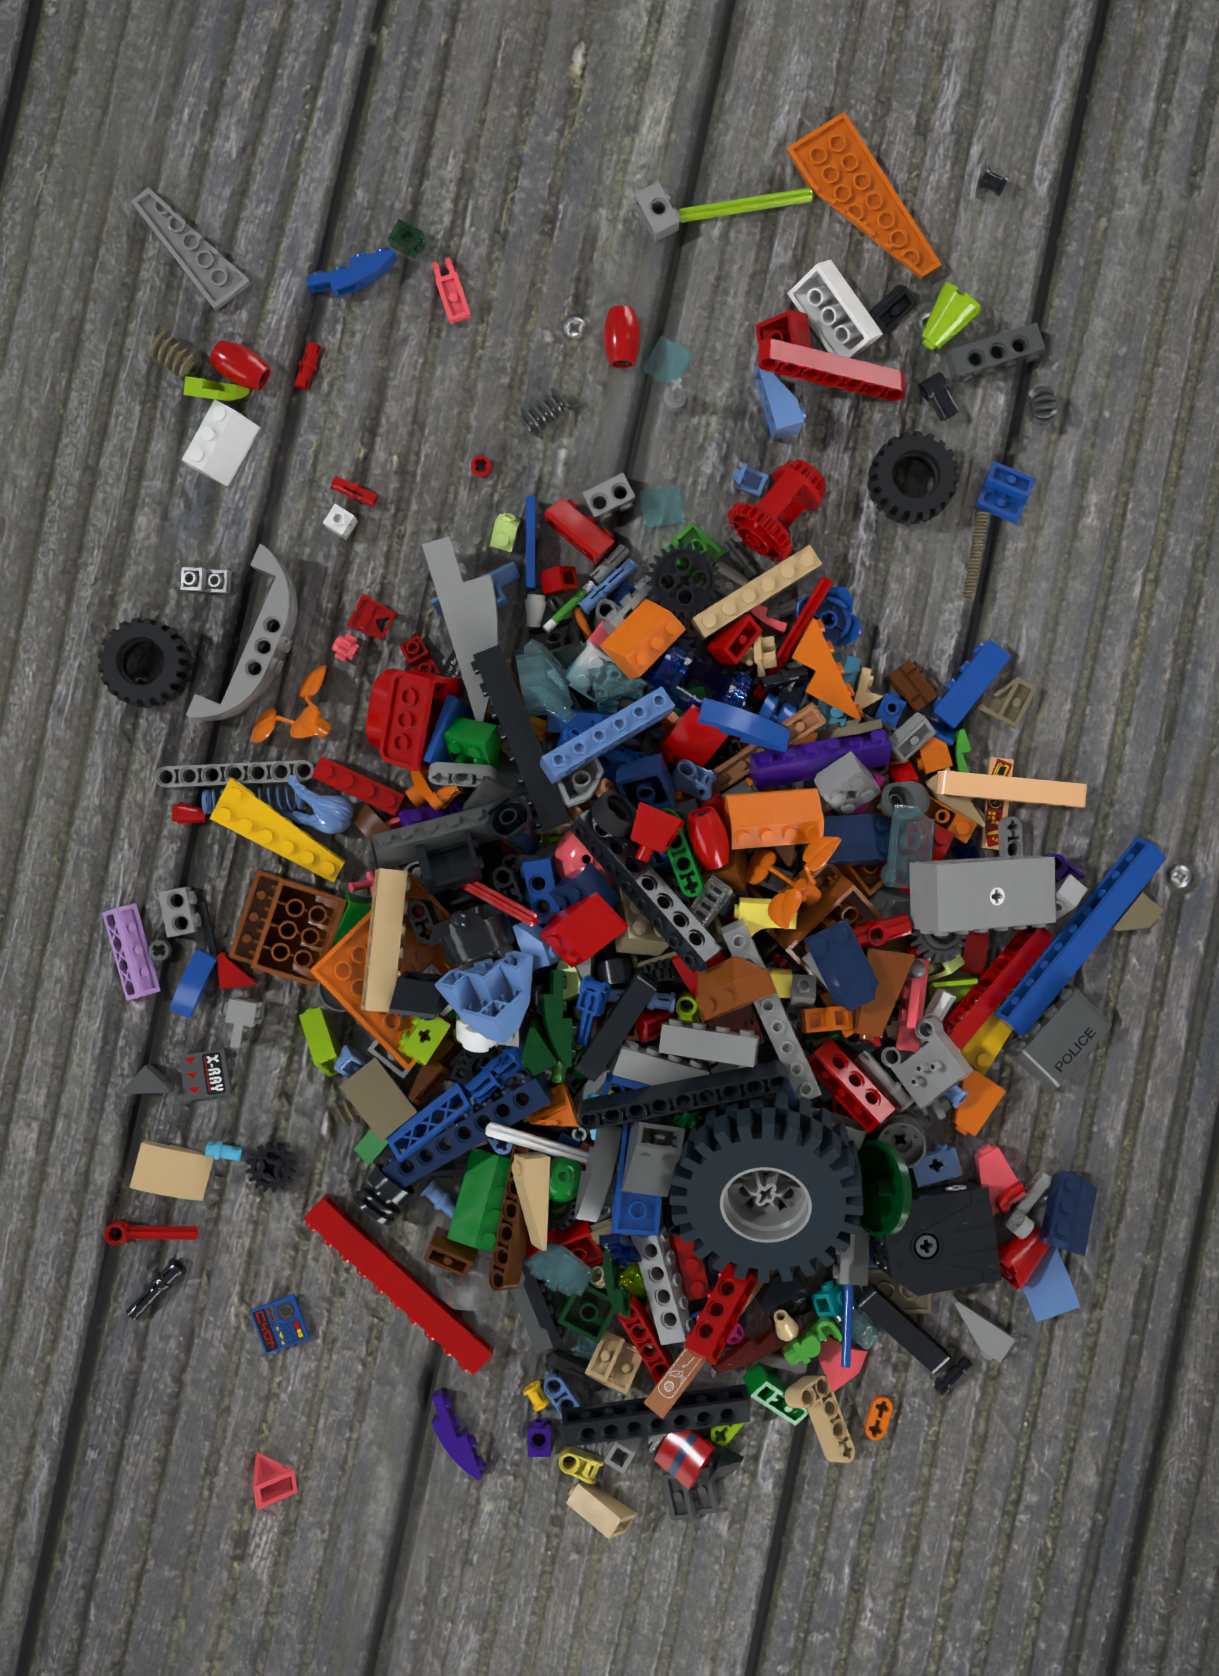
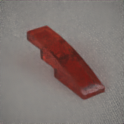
[711,1323,804,1373]

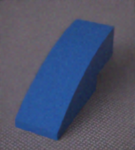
[169,948,218,1019]

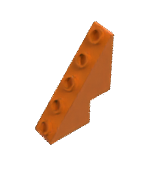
[791,618,864,721]

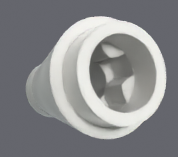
[525,594,547,627]

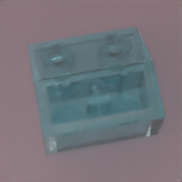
[524,1244,595,1296]

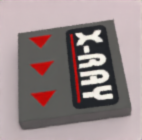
[179,1048,232,1101]

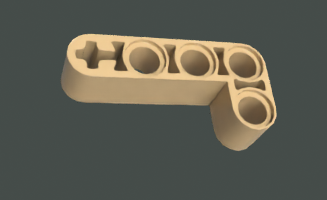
[785,1375,855,1463]

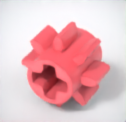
[332,633,361,663]

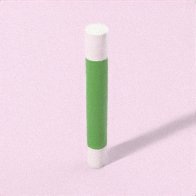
[542,580,595,633]

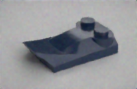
[804,918,879,1011]

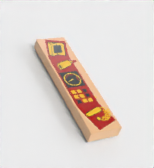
[979,757,1014,850]

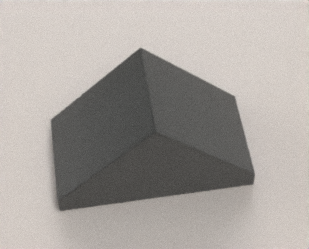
[122,1063,175,1095]

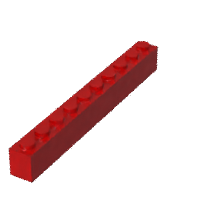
[303,1194,494,1375]

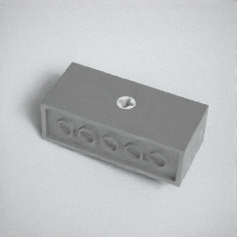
[909,855,1056,936]

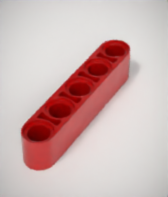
[618,1293,675,1384]

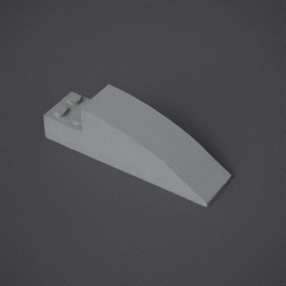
[422,536,499,722]

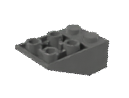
[621,1120,685,1197]

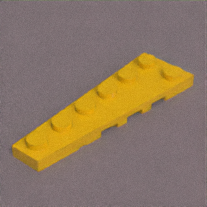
[209,777,345,883]

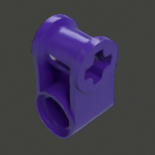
[1043,853,1085,883]

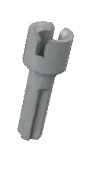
[663,378,686,413]

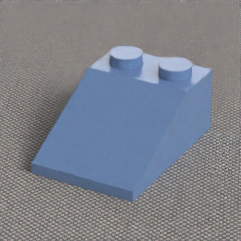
[754,362,806,441]

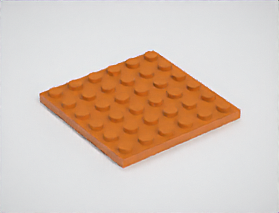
[309,873,457,1071]

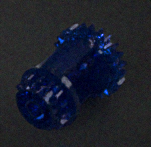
[647,646,752,712]

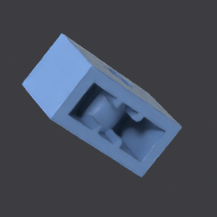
[910,1143,963,1187]

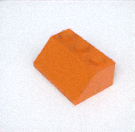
[599,599,686,680]

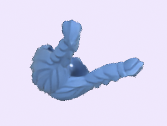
[281,775,354,834]

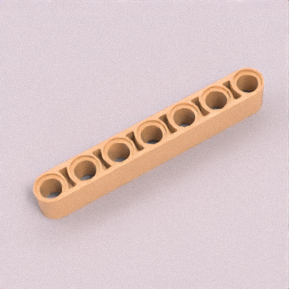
[936,771,1087,808]

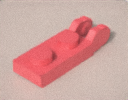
[432,257,472,325]

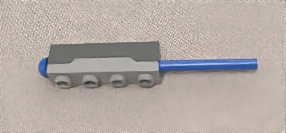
[833,1226,869,1368]

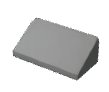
[889,712,937,763]

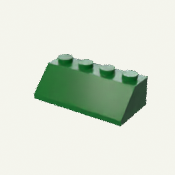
[447,1148,511,1252]

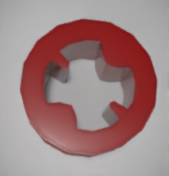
[471,455,492,478]

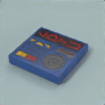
[250,1293,310,1354]

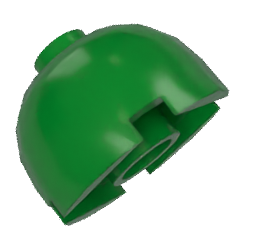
[549,1156,584,1203]

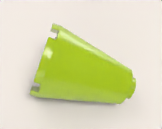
[921,282,982,351]

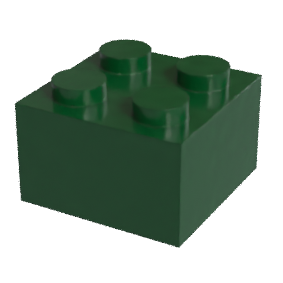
[557,1274,616,1344]

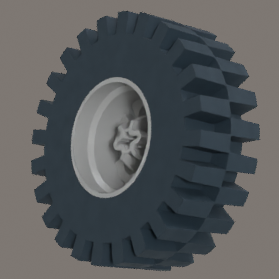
[669,1092,863,1283]

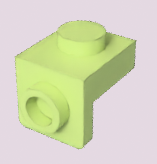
[490,513,521,552]

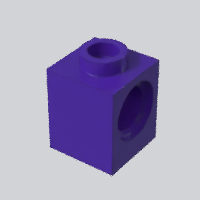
[527,1418,552,1457]

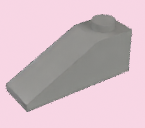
[951,1296,1015,1363]

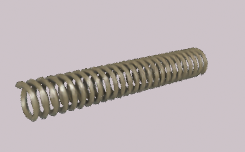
[962,510,990,601]

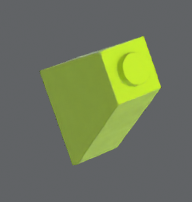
[299,1007,342,1077]

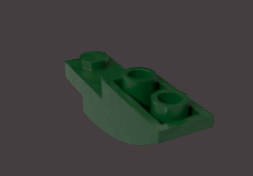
[540,970,576,1067]

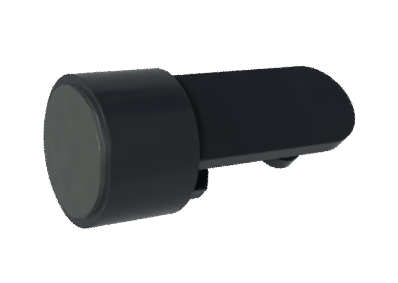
[596,939,633,988]

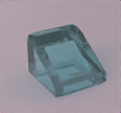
[574,1333,598,1360]

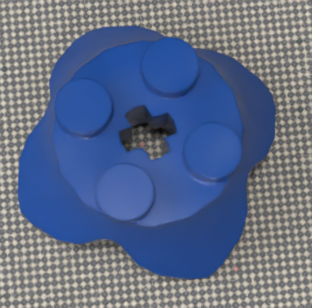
[796,587,861,646]

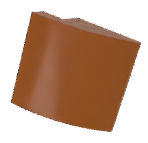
[765,864,885,991]
[228,869,347,987]

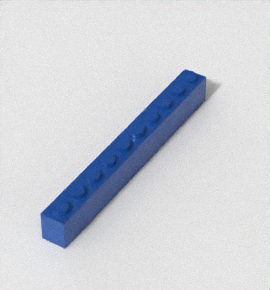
[994,837,1167,1037]

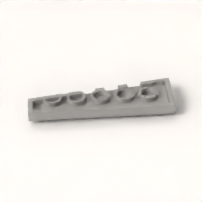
[131,187,251,311]

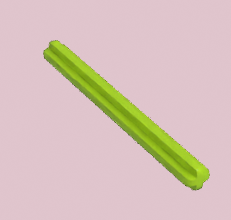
[678,188,813,223]

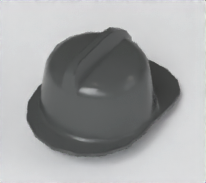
[877,781,930,819]

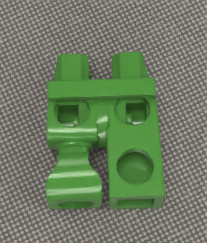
[781,1316,843,1366]

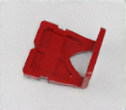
[347,594,396,640]

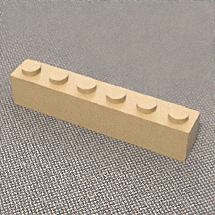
[690,544,822,641]
[361,868,410,1013]

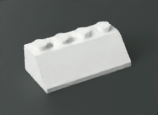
[787,260,883,359]

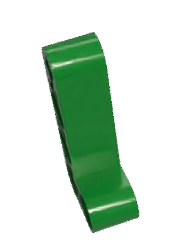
[661,808,705,898]

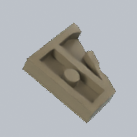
[976,677,1037,729]
[818,719,882,740]

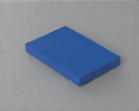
[423,695,474,775]

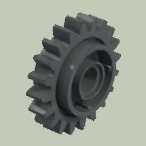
[907,915,967,964]

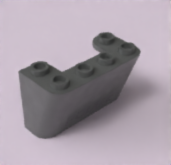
[1006,985,1112,1091]

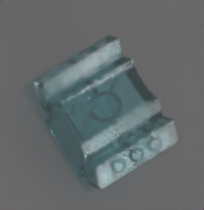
[516,639,576,723]

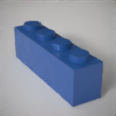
[929,639,1011,730]

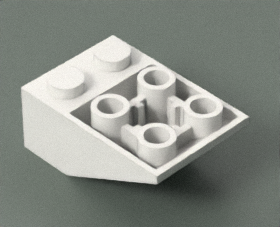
[562,638,648,713]

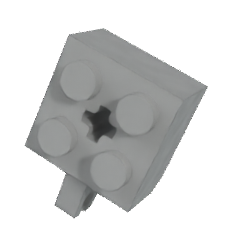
[814,751,882,816]

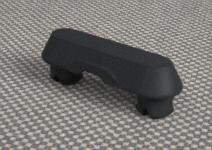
[545,1349,605,1392]

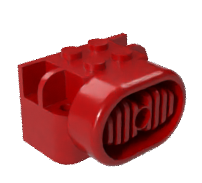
[366,668,463,771]

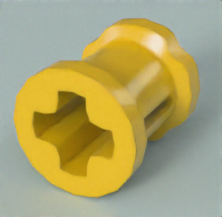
[522,1380,551,1412]

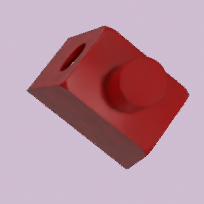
[630,802,685,863]

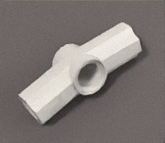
[911,987,956,1053]

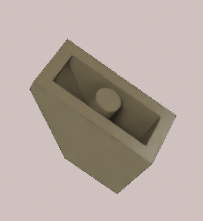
[1110,892,1164,931]

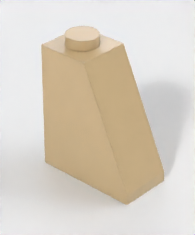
[566,1482,637,1539]

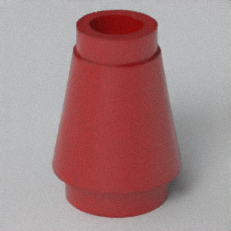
[172,802,206,824]

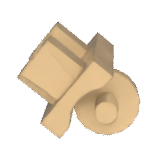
[740,633,777,677]

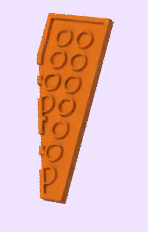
[786,111,942,280]

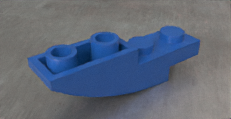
[306,248,397,297]

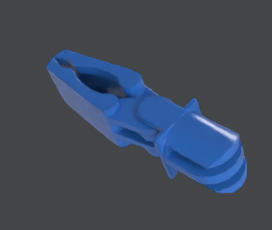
[465,1020,543,1104]

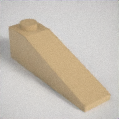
[512,1152,550,1251]

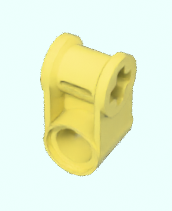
[559,1446,604,1484]

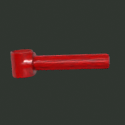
[104,1219,199,1245]

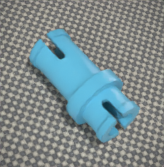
[205,1141,243,1162]

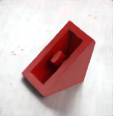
[217,952,260,989]

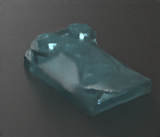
[881,805,935,888]

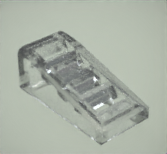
[689,875,733,929]

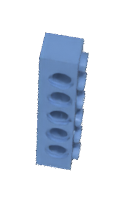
[540,686,675,784]

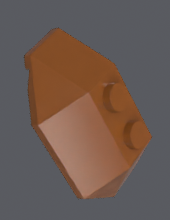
[695,956,777,1023]

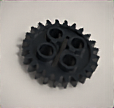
[645,542,721,618]

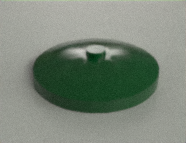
[858,1140,912,1237]

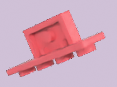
[896,958,929,1052]

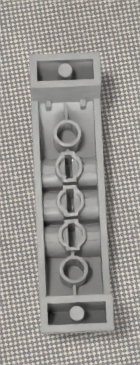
[186,544,298,721]

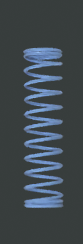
[202,786,305,814]

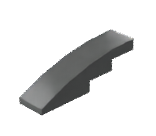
[574,1126,622,1223]

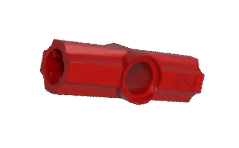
[852,913,912,948]

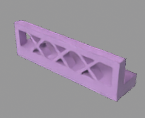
[102,903,161,1001]

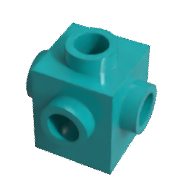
[811,1281,844,1317]

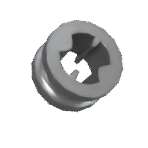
[149,940,172,961]

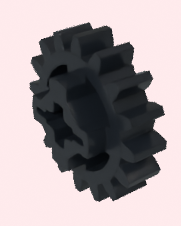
[246,1141,297,1193]

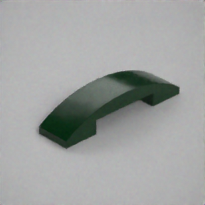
[603,1236,631,1319]

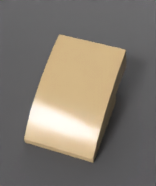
[129,1140,214,1201]

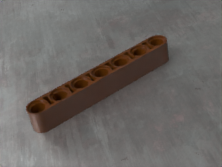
[489,1130,545,1291]

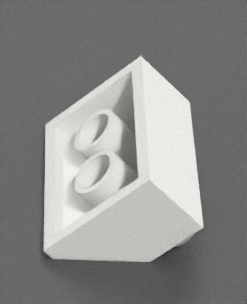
[182,399,260,487]

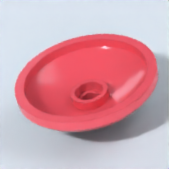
[555,830,614,886]

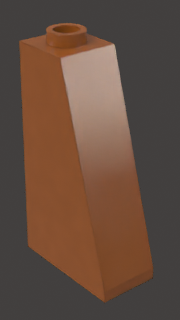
[853,948,915,1041]

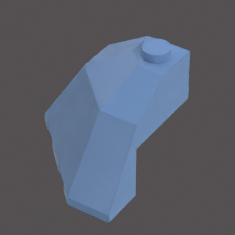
[435,951,533,1044]

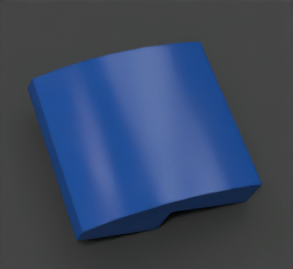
[974,461,1036,524]

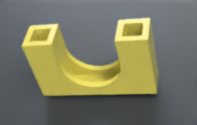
[731,897,797,998]

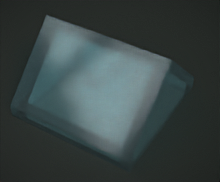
[588,663,643,711]

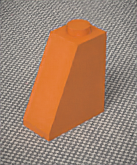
[951,1067,1006,1136]

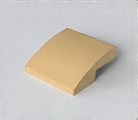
[585,1331,642,1396]

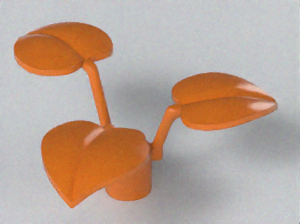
[251,665,331,743]
[745,837,842,930]

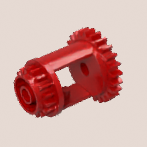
[727,459,826,563]

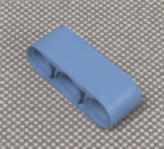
[544,1371,584,1417]

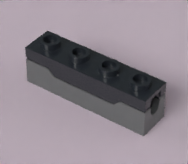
[510,1253,565,1354]

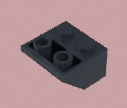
[389,971,449,1020]
[755,1271,814,1325]

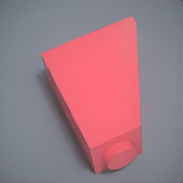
[974,1144,1027,1215]

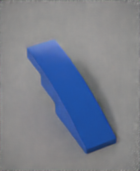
[698,698,790,753]

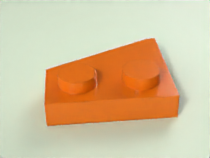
[526,1083,580,1127]

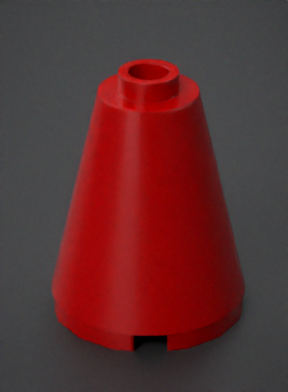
[997,1226,1050,1289]

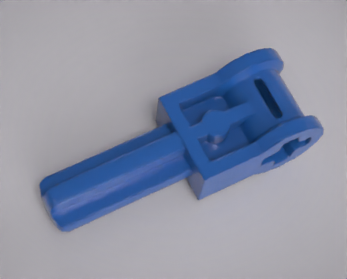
[575,975,611,1046]

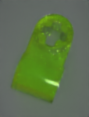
[620,1255,647,1297]

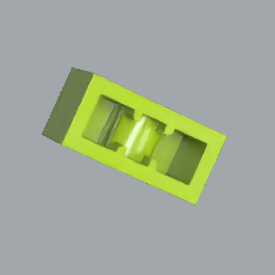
[398,1016,451,1065]

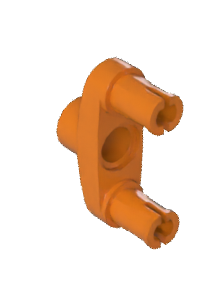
[405,770,461,811]

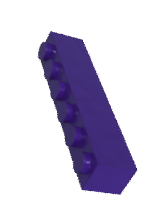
[749,729,892,790]

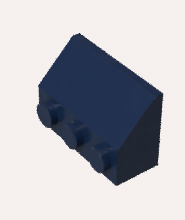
[1039,1170,1097,1256]

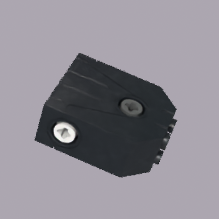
[869,1180,1002,1296]

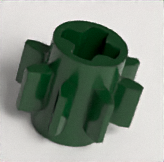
[673,1108,703,1129]

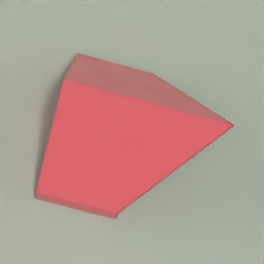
[817,1335,868,1392]
[253,1451,298,1510]

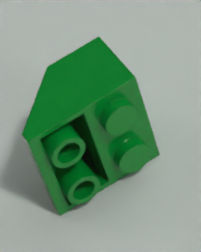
[444,717,502,769]

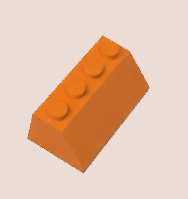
[724,788,824,850]

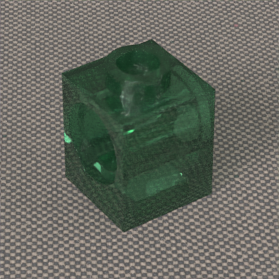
[388,219,426,259]

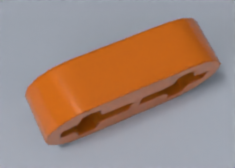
[864,1394,893,1440]

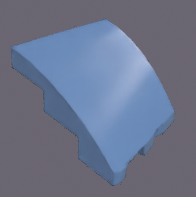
[1021,1245,1080,1322]

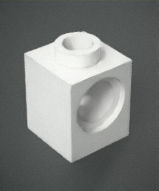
[323,504,358,540]

